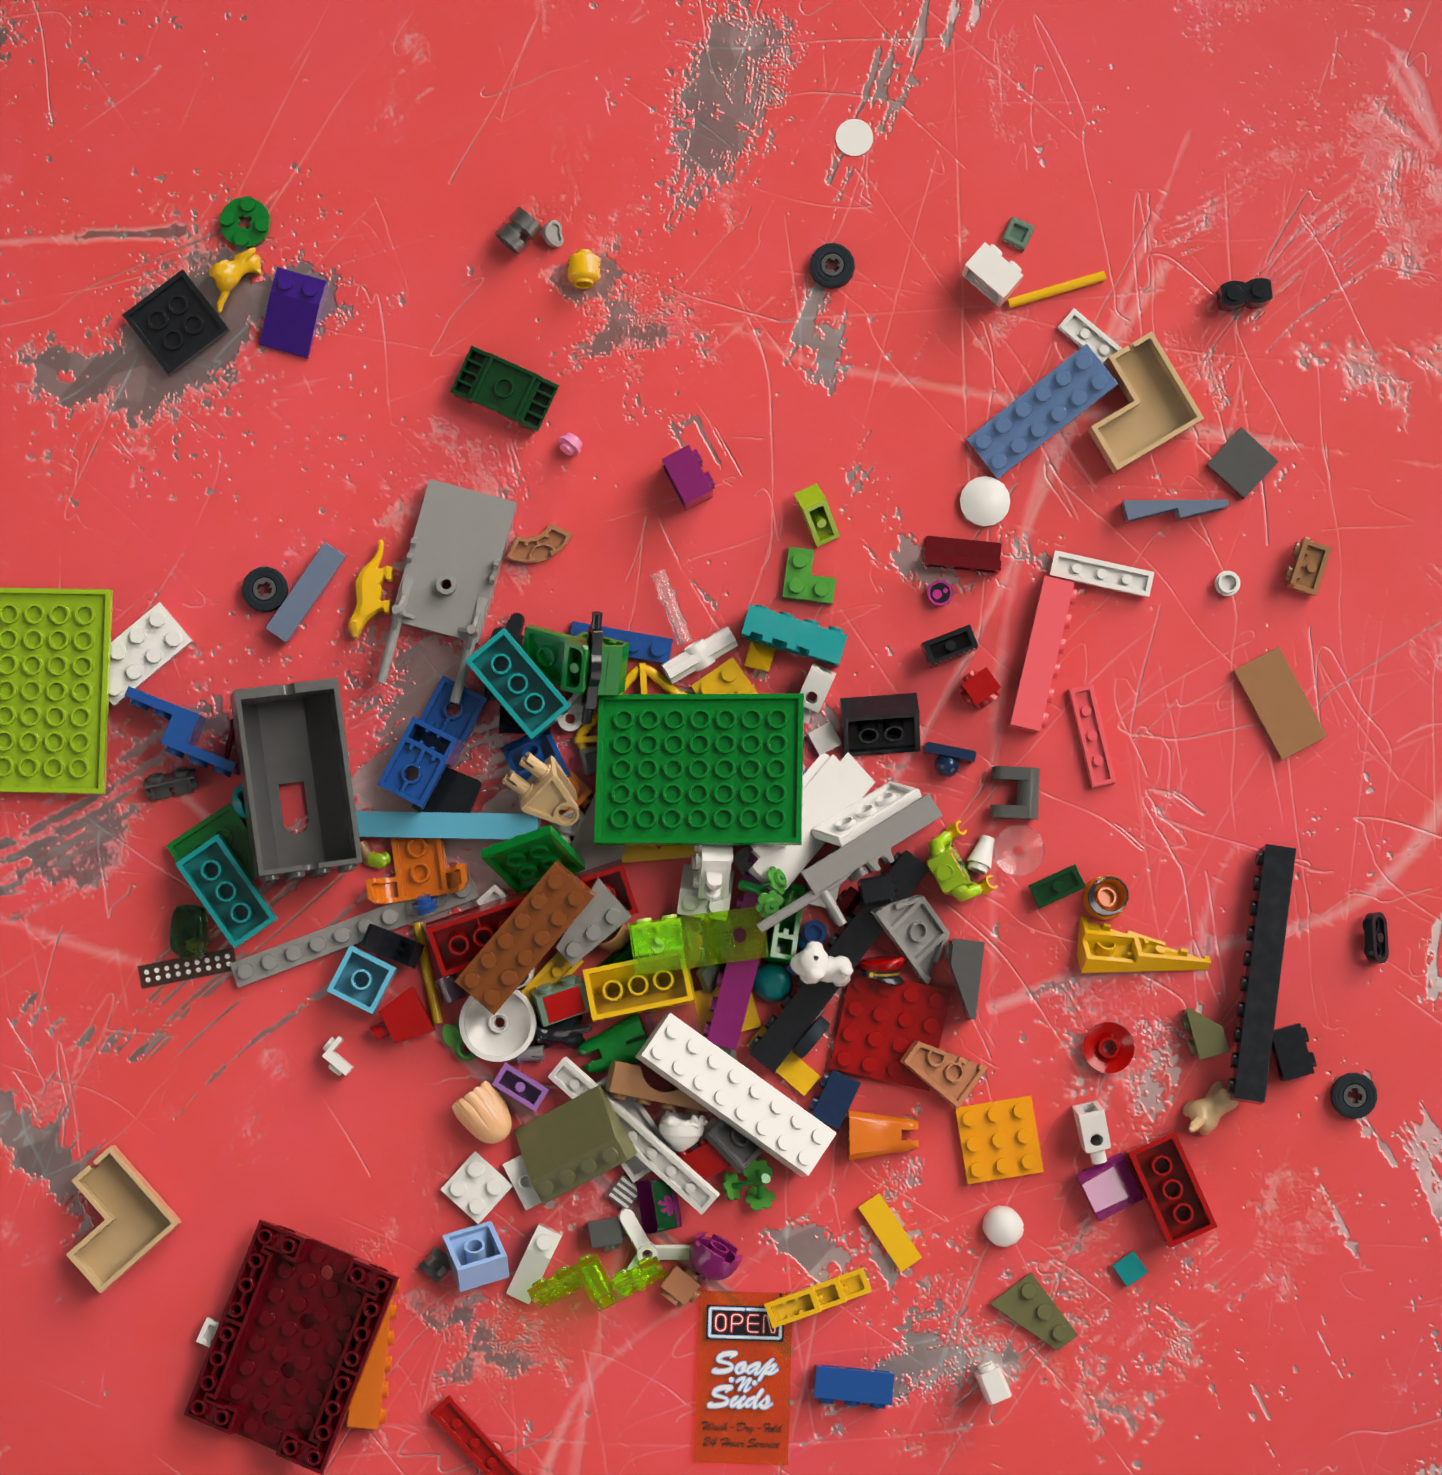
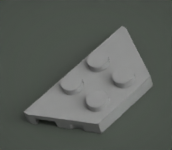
[871,894,950,984]

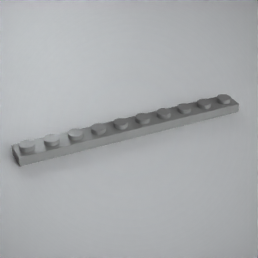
[230,874,479,988]

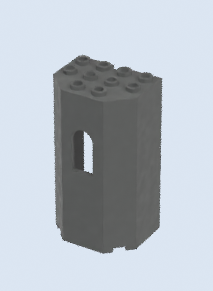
[230,678,363,883]

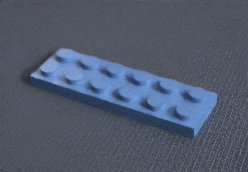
[967,344,1118,479]

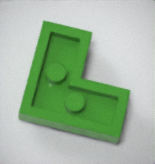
[782,546,836,604]

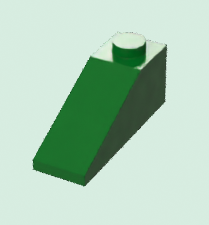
[763,883,806,965]

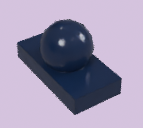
[923,742,976,777]

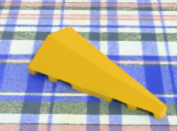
[1077,916,1211,973]

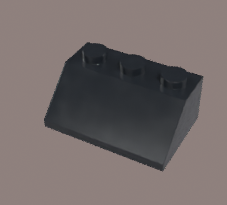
[840,693,920,756]

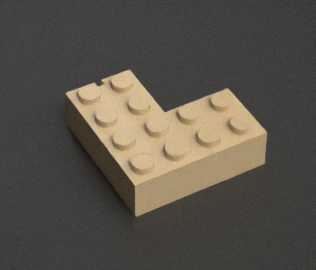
[1087,331,1204,473]
[66,1145,182,1293]

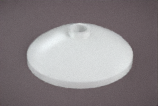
[459,989,537,1062]

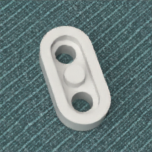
[558,693,599,732]

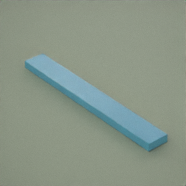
[356,811,540,840]

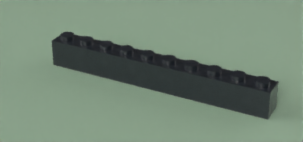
[1227,844,1296,1105]
[748,850,930,1073]

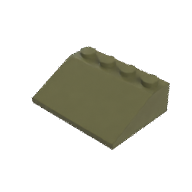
[514,1085,638,1204]

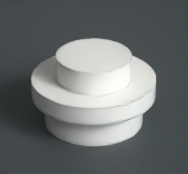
[1215,571,1240,596]

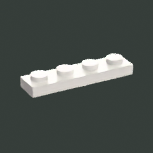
[1049,550,1155,598]

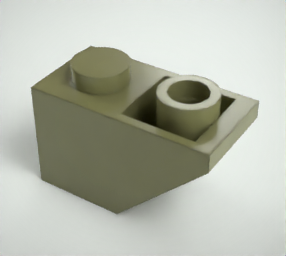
[1181,1009,1230,1060]

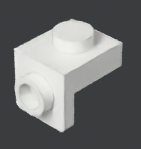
[322,1036,355,1076]

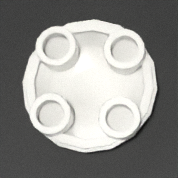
[960,476,1010,526]

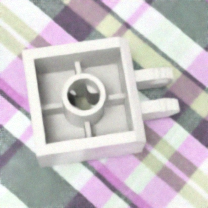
[692,845,733,902]

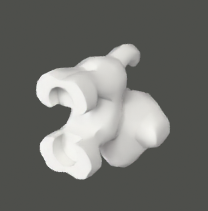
[790,941,853,987]

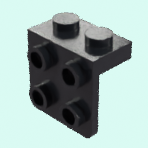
[412,767,482,813]

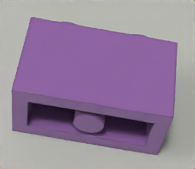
[491,1062,550,1112]

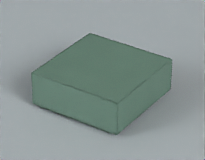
[1001,216,1035,251]

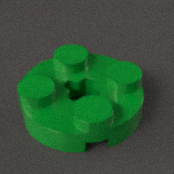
[219,196,271,248]

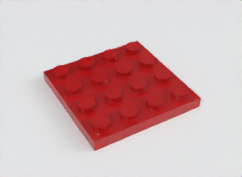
[829,969,952,1091]

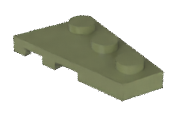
[990,1272,1078,1351]

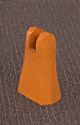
[847,1110,919,1160]

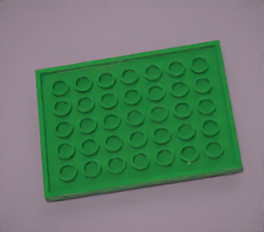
[594,693,804,846]

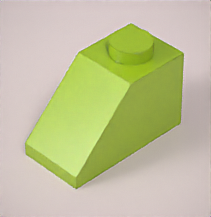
[794,483,840,547]

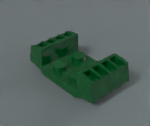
[450,346,559,433]

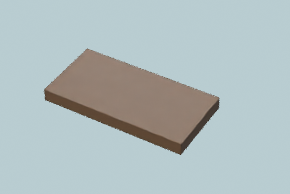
[1233,647,1327,761]

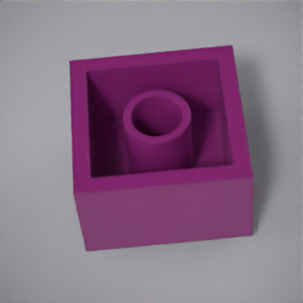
[662,445,715,511]

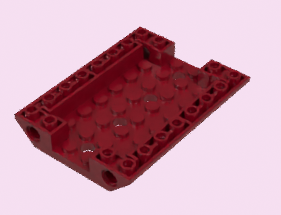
[184,1219,400,1475]

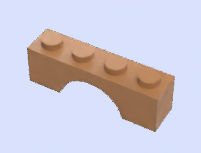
[605,1060,709,1115]

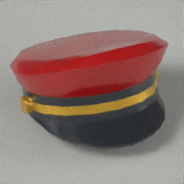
[859,956,906,985]

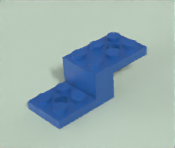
[377,676,489,809]
[124,686,240,777]

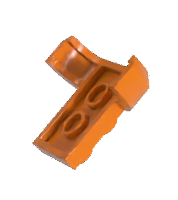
[365,838,469,904]

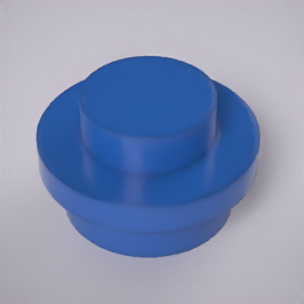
[412,894,438,915]
[801,920,827,943]

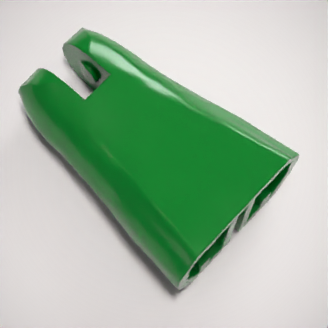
[576,1013,648,1074]

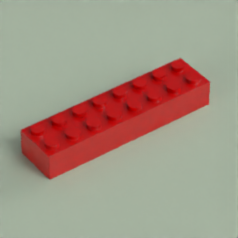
[426,859,639,977]

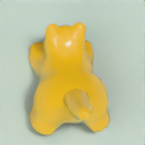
[209,247,262,314]

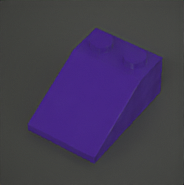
[259,267,329,359]

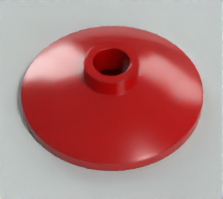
[1083,1022,1135,1074]

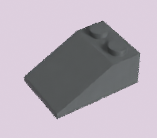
[943,938,985,1020]

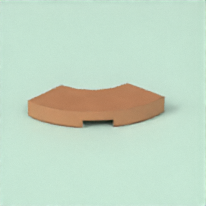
[506,523,573,564]

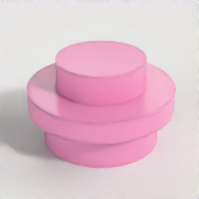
[558,432,583,456]

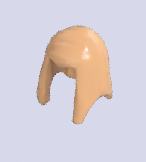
[451,1081,512,1144]

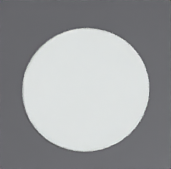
[836,119,873,156]

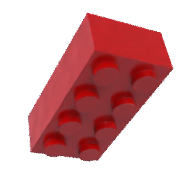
[1125,1130,1218,1248]

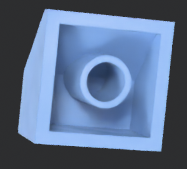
[442,1221,509,1292]

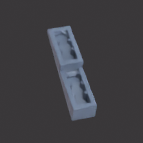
[1120,499,1229,523]
[265,542,347,642]

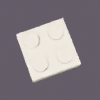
[440,1151,513,1224]

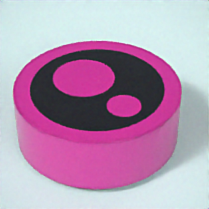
[927,580,953,607]

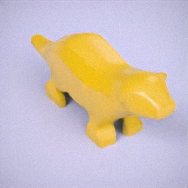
[348,539,393,638]

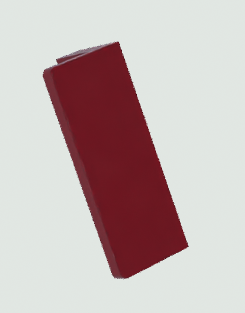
[923,536,1002,574]

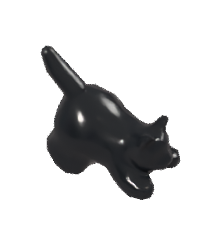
[533,1014,592,1049]

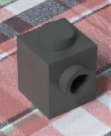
[588,1216,627,1251]

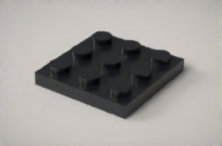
[122,269,230,376]

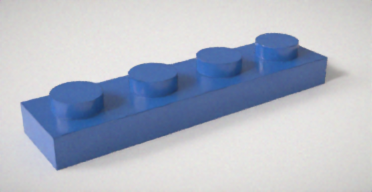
[570,621,673,664]

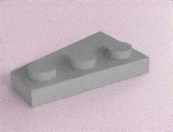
[555,877,632,966]

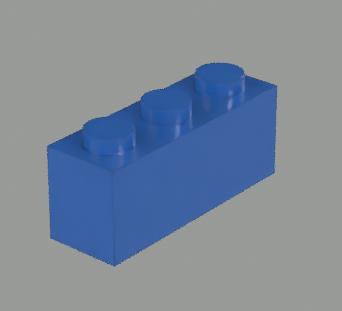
[813,1364,894,1409]

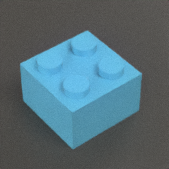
[327,945,398,1014]

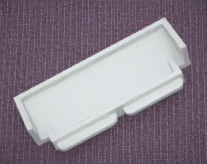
[748,752,875,894]

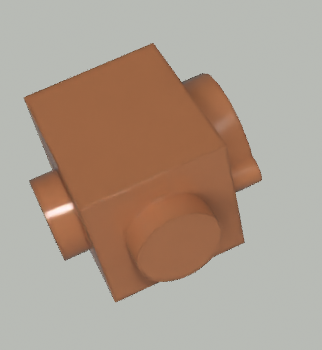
[660,1264,702,1308]

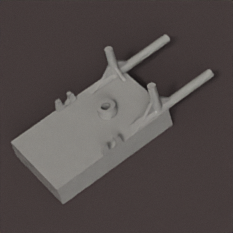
[375,479,518,704]
[756,794,943,933]

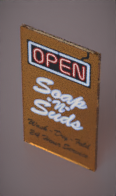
[694,1289,792,1466]

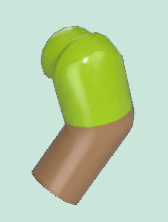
[360,840,391,869]

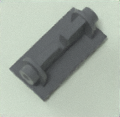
[143,767,198,801]

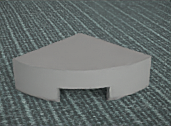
[552,810,586,837]

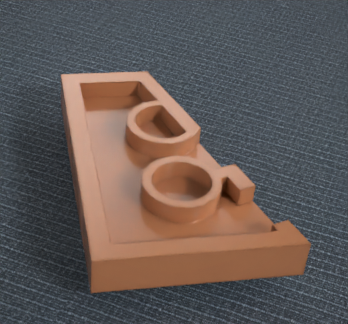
[900,1040,988,1109]

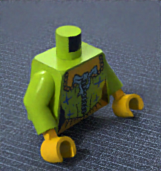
[927,820,998,901]

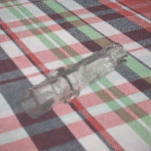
[650,569,693,646]

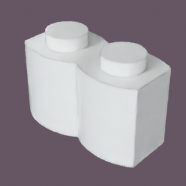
[974,1360,1012,1405]

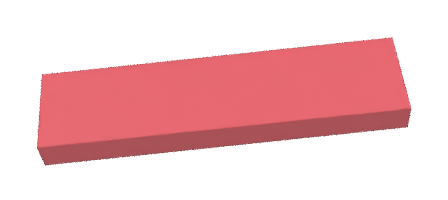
[1067,683,1117,789]

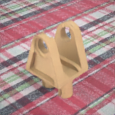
[502,752,579,826]

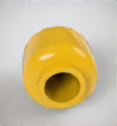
[567,249,600,289]

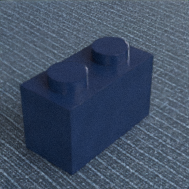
[808,1069,861,1130]

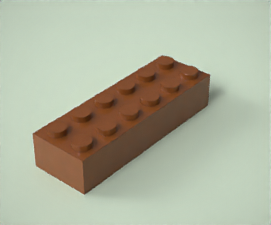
[454,860,596,1015]

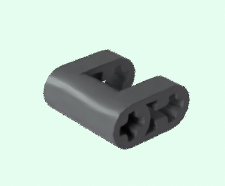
[990,766,1040,820]

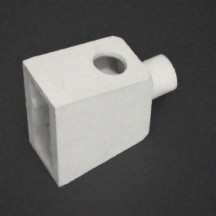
[800,663,837,724]
[1072,1100,1111,1164]

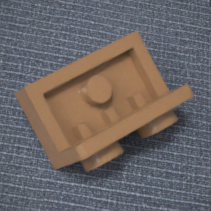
[1284,536,1332,597]

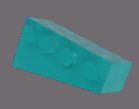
[741,604,848,667]

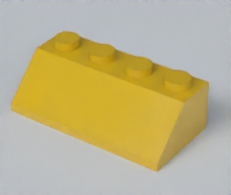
[583,949,696,1022]

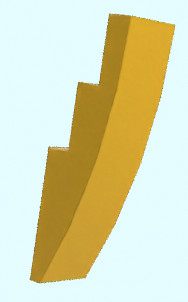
[764,1267,872,1328]

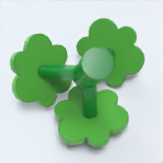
[738,866,796,918]
[723,1158,775,1211]

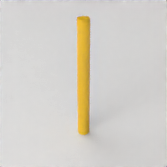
[1007,270,1106,309]
[412,922,443,1024]

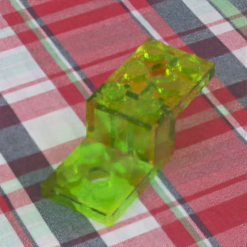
[628,907,769,975]
[527,1254,668,1312]

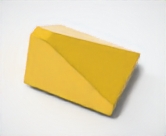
[744,641,776,673]

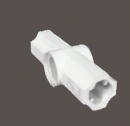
[661,627,738,684]

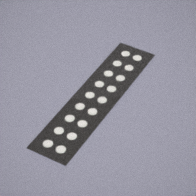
[138,948,236,989]

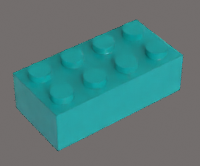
[465,628,572,742]
[175,834,280,949]

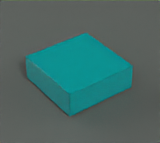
[1112,1250,1148,1287]

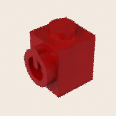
[960,667,1001,710]

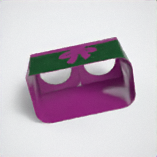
[637,1179,682,1234]

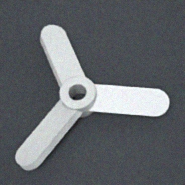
[615,1208,691,1297]

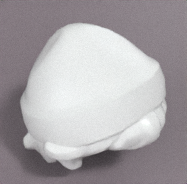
[659,1109,708,1152]

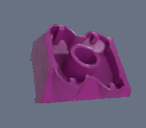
[1077,1152,1143,1222]

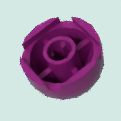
[689,1231,742,1281]

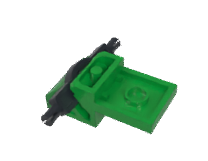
[523,611,630,724]

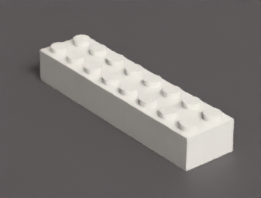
[635,1013,836,1177]

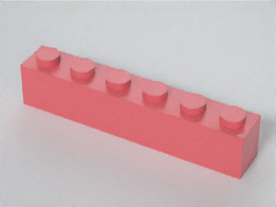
[1008,576,1077,733]

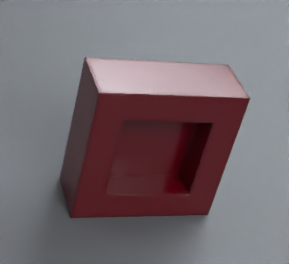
[837,886,860,917]

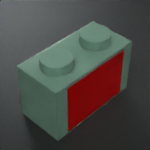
[530,975,590,1027]

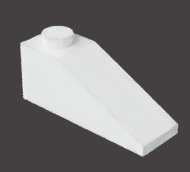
[506,1223,563,1304]

